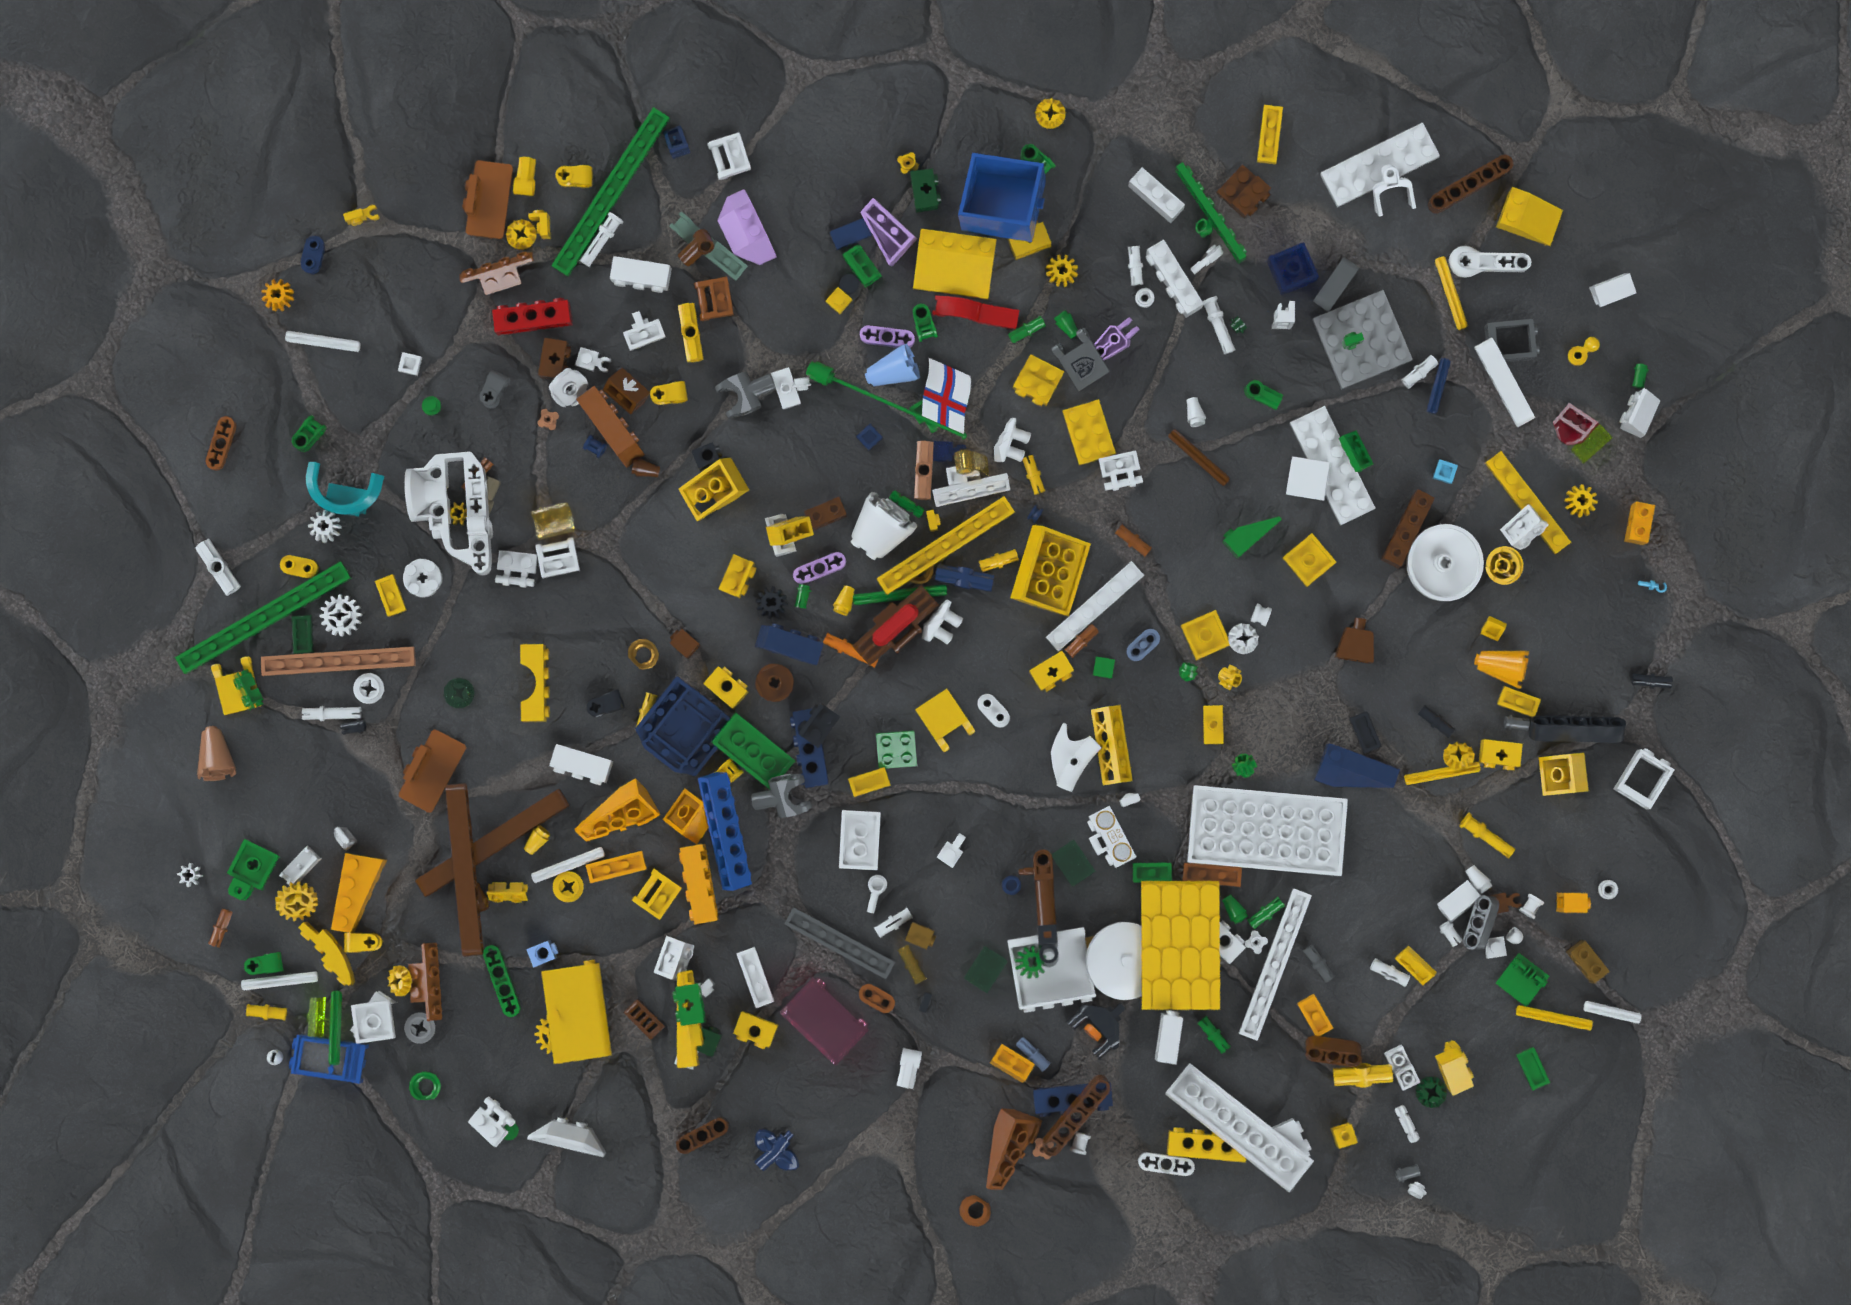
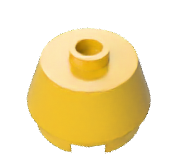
[1485,546,1523,585]

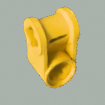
[555,165,592,188]
[650,381,688,405]
[714,758,744,783]
[344,933,383,952]

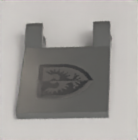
[1052,328,1110,391]

